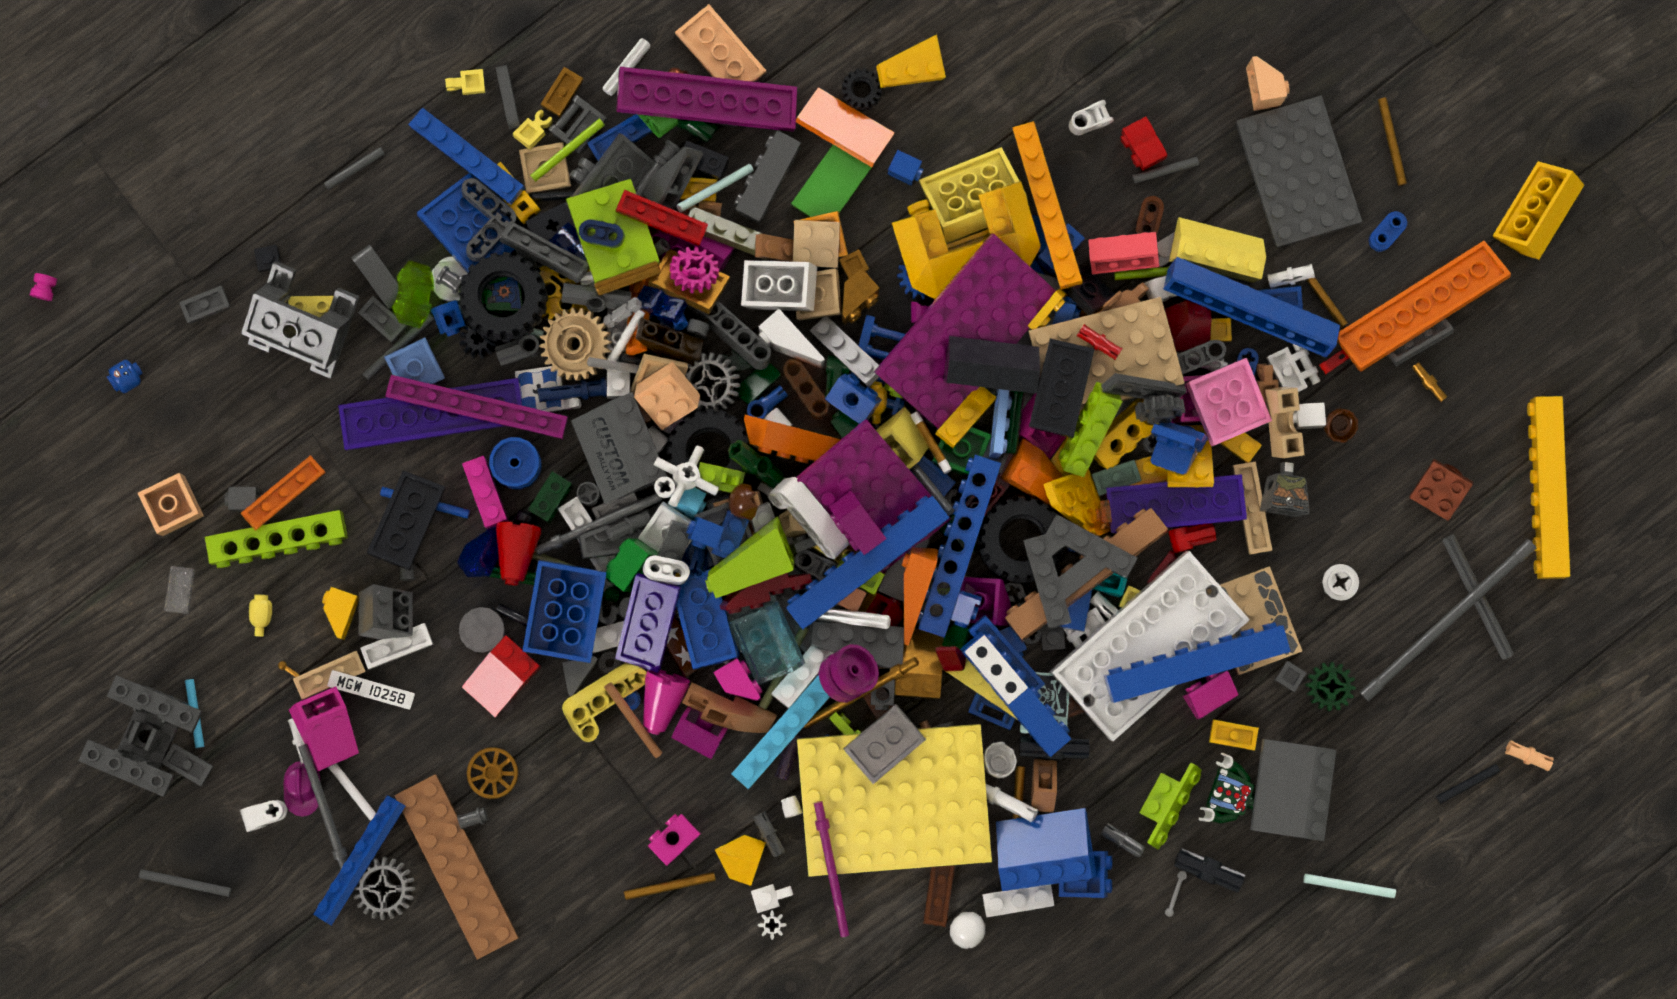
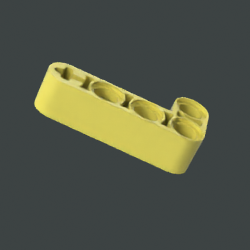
[562,662,647,742]

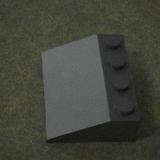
[1250,739,1336,841]

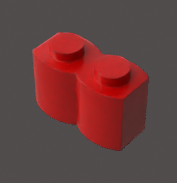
[1120,117,1167,171]

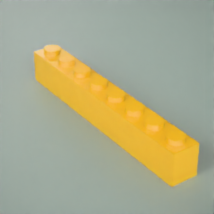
[1527,396,1570,579]

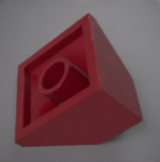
[1164,300,1212,353]

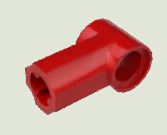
[1168,524,1216,553]

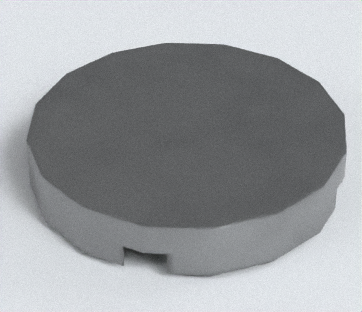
[459,607,505,653]

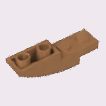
[682,683,777,733]

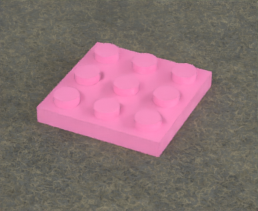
[1185,358,1272,446]

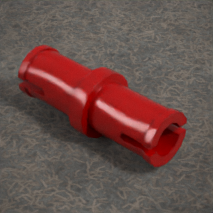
[1077,324,1123,361]

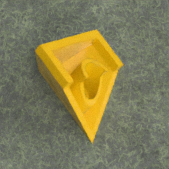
[715,835,766,886]

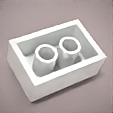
[741,260,817,311]

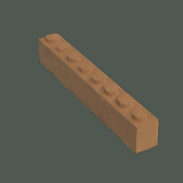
[1005,508,1168,642]

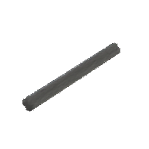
[1443,535,1514,660]

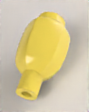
[249,594,272,636]

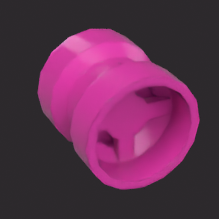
[29,273,57,301]

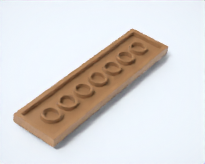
[394,774,519,960]

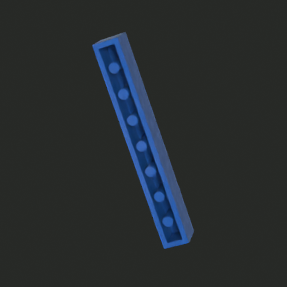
[1163,257,1340,357]
[786,495,949,630]
[1103,622,1291,703]

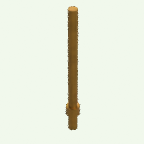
[804,657,919,729]

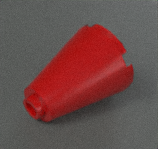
[496,522,541,586]

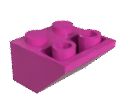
[713,658,763,702]
[1183,671,1238,719]

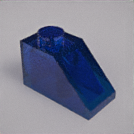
[457,527,499,577]

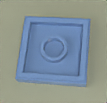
[384,337,445,384]

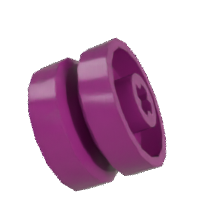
[819,644,879,703]

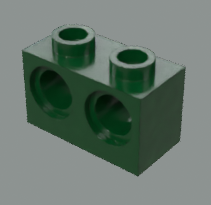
[528,471,573,524]

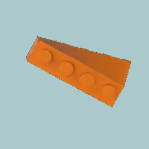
[744,415,841,464]

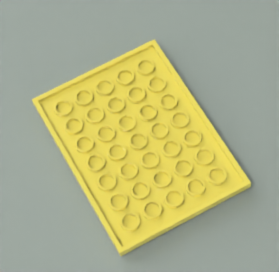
[797,724,992,877]

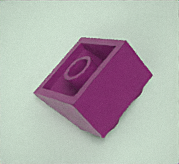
[671,706,728,759]

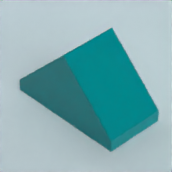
[1093,573,1127,598]

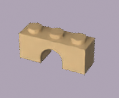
[1265,387,1304,458]

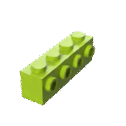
[1059,382,1123,477]

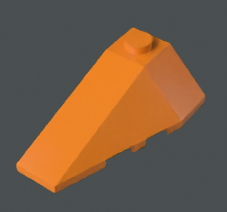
[1001,439,1071,522]

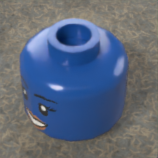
[107,360,143,393]

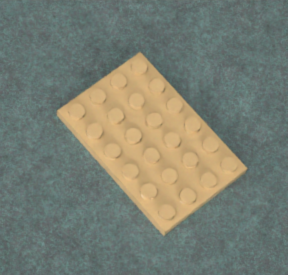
[1028,297,1185,412]

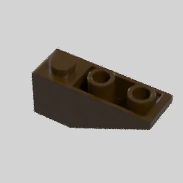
[635,318,703,371]

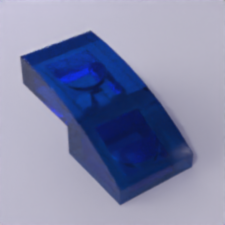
[637,285,687,323]

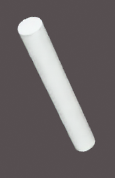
[606,310,645,371]
[328,763,376,821]

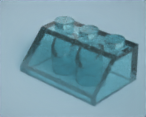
[729,601,806,684]

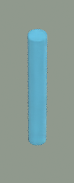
[185,679,205,748]

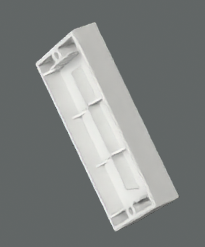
[1049,551,1250,741]

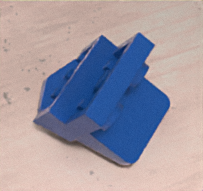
[1150,422,1208,475]

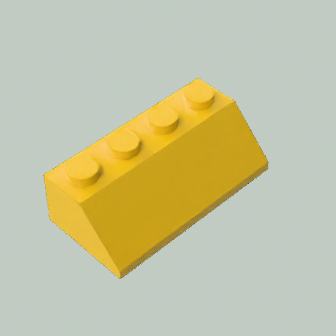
[1493,161,1584,260]

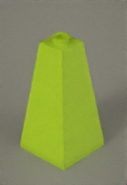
[705,517,794,598]

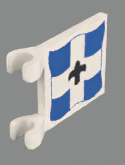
[515,366,581,412]

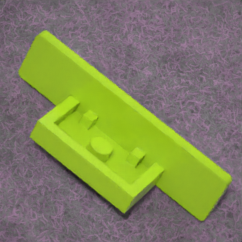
[1139,763,1202,850]

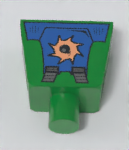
[482,277,524,314]

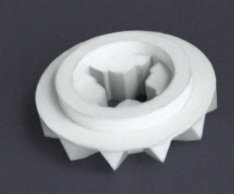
[1322,564,1359,601]

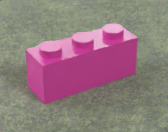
[462,456,509,530]

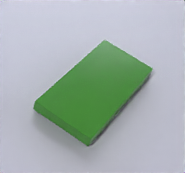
[791,145,879,217]

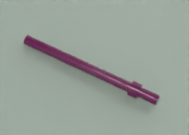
[814,801,849,937]

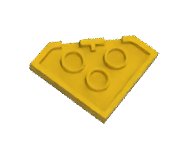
[1043,468,1110,536]

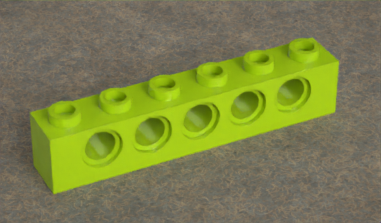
[205,510,348,568]

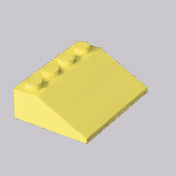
[919,147,1028,244]

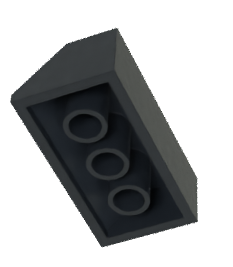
[943,336,1040,394]

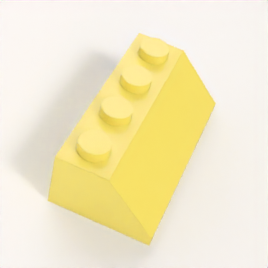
[1169,217,1266,283]

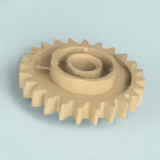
[539,308,612,381]

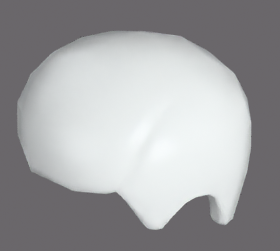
[983,742,1017,778]
[950,912,985,949]

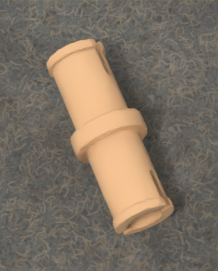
[1505,740,1554,771]

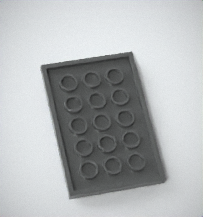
[1235,95,1362,248]

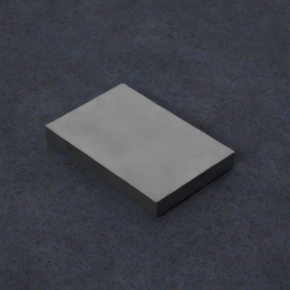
[843,704,926,784]

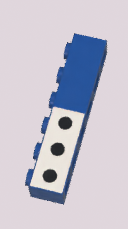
[960,632,1071,757]

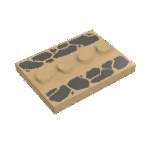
[1206,566,1302,675]

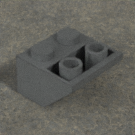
[359,584,413,639]

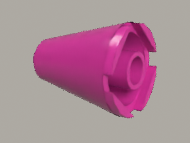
[643,670,690,735]

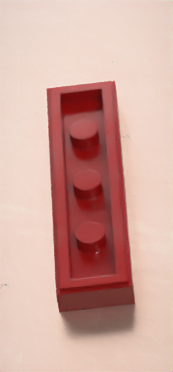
[615,190,708,246]

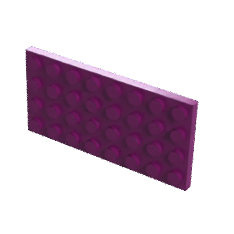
[874,234,1056,429]

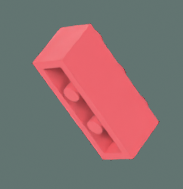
[1088,232,1160,275]

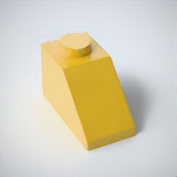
[322,587,359,640]

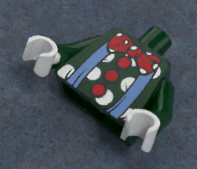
[1199,753,1255,823]

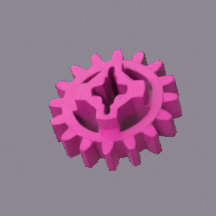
[669,247,719,293]

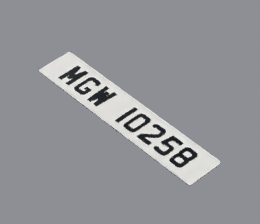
[327,670,415,710]

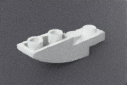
[607,308,631,399]

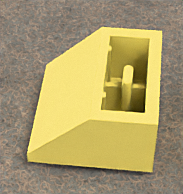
[876,407,929,469]

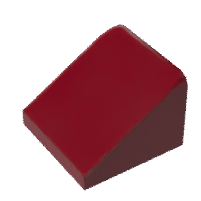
[935,646,966,671]

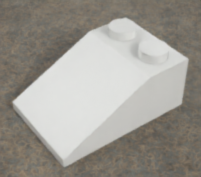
[759,309,825,368]

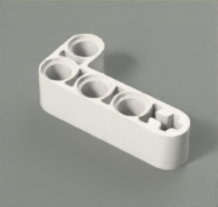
[768,477,850,559]

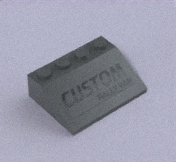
[571,392,668,505]

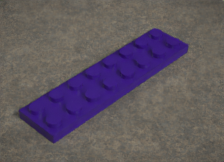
[338,378,523,451]

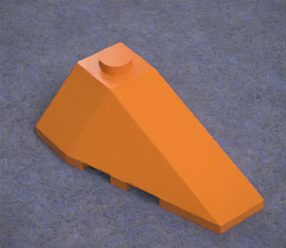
[901,547,938,646]

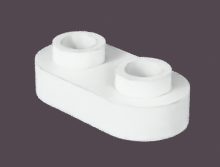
[643,556,690,585]

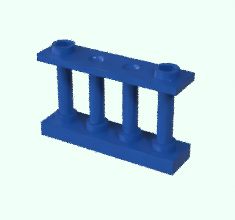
[851,315,905,417]

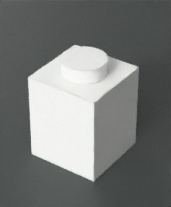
[1293,403,1326,429]

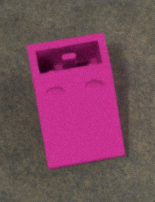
[289,686,359,771]

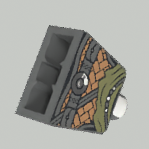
[1260,462,1309,517]

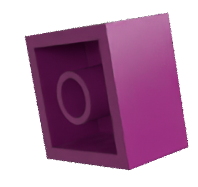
[829,491,886,555]

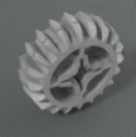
[685,353,741,412]
[353,857,415,920]

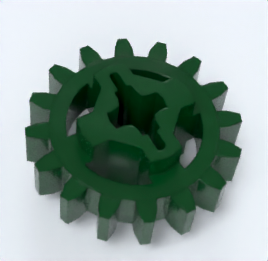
[1305,662,1356,711]

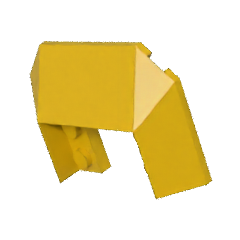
[892,181,1041,299]

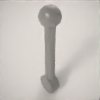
[1165,871,1187,917]

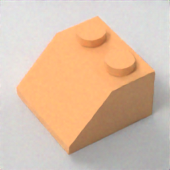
[1246,56,1289,111]

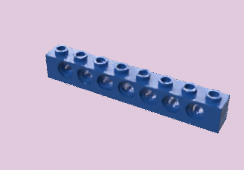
[917,454,1001,637]

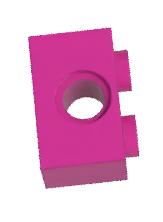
[648,814,701,866]

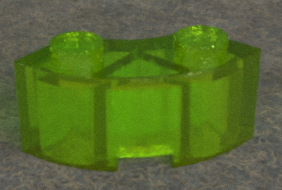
[391,260,434,329]

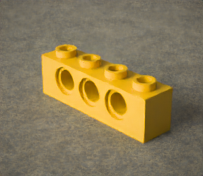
[1094,398,1159,469]

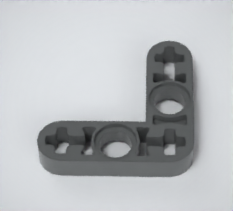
[461,178,516,262]

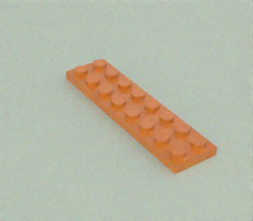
[1337,241,1511,372]

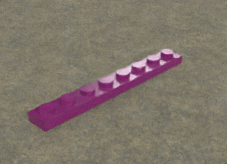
[385,375,568,439]

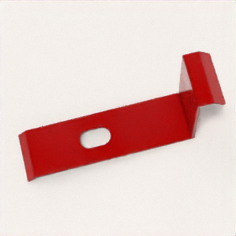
[1319,349,1349,374]

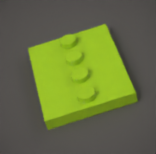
[566,179,660,283]

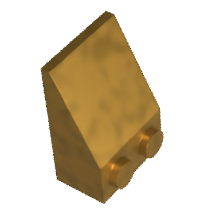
[894,629,944,699]

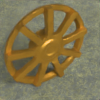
[467,747,518,799]

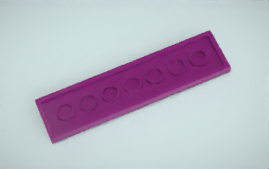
[616,66,797,132]

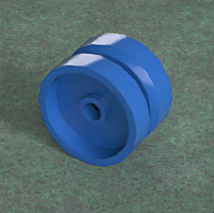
[489,437,542,490]

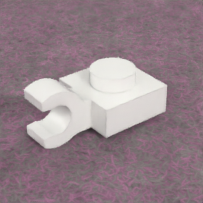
[751,884,793,913]

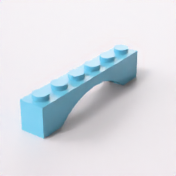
[731,675,830,789]

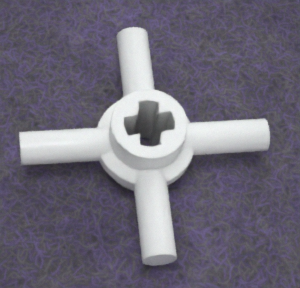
[654,446,719,507]

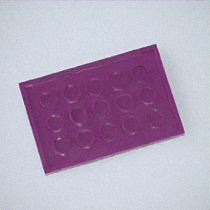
[796,419,951,574]

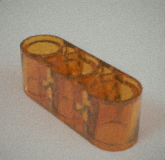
[783,359,829,419]

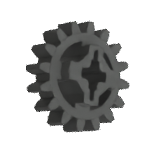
[1135,394,1185,425]

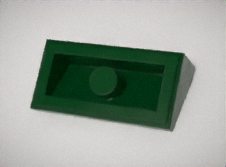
[734,364,782,405]

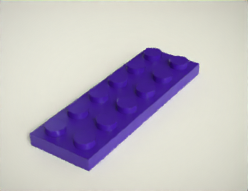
[1106,474,1247,534]

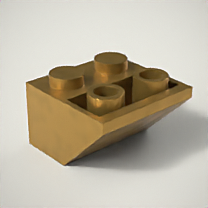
[842,268,880,325]

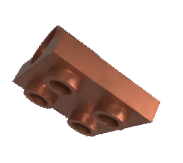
[1409,459,1473,521]

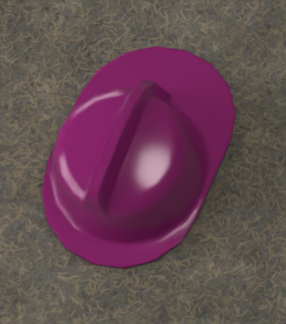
[284,761,320,817]

